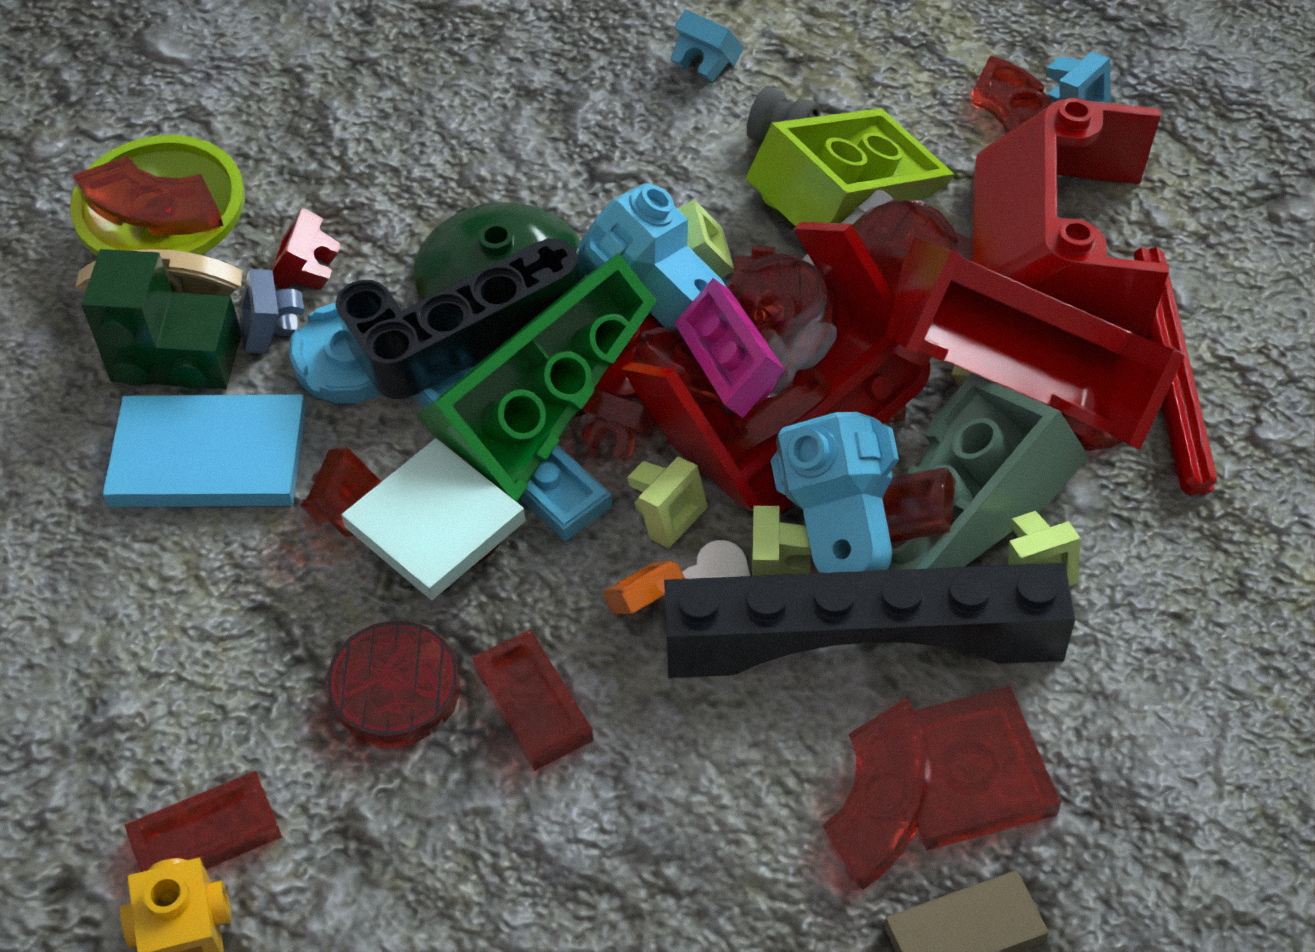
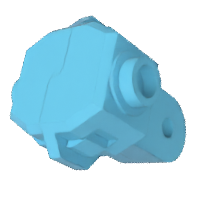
[576,183,726,338]
[771,412,899,573]

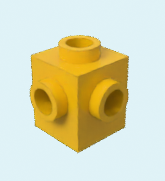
[120,857,232,952]

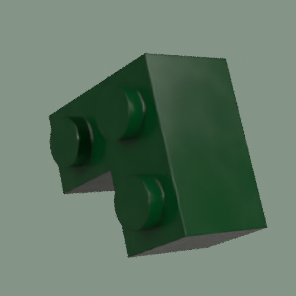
[81,249,242,389]

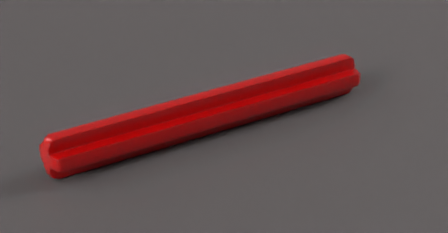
[1133,247,1217,496]

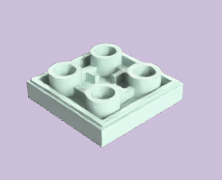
[341,438,526,601]

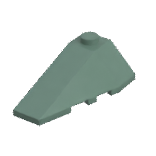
[886,373,1089,570]

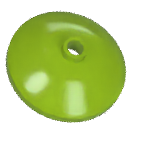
[70,135,245,256]

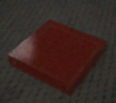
[880,686,1061,851]

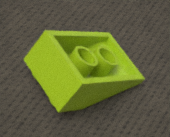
[745,108,955,226]

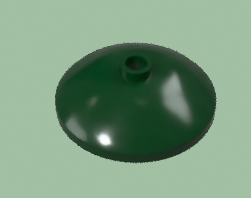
[414,202,586,301]

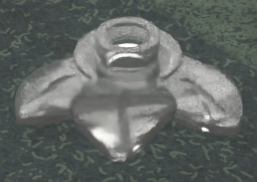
[762,299,837,398]

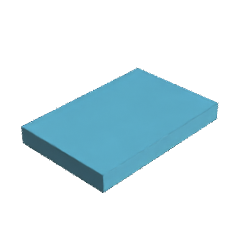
[103,395,307,507]

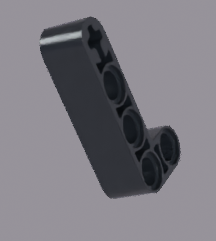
[335,238,581,399]

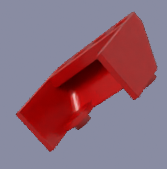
[969,98,1169,338]
[621,222,931,513]
[885,237,1185,450]

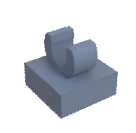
[239,269,304,353]

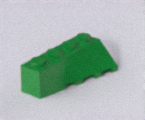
[417,253,657,502]

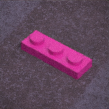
[674,278,785,418]

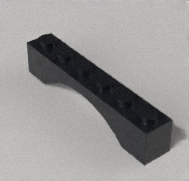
[664,563,1075,678]

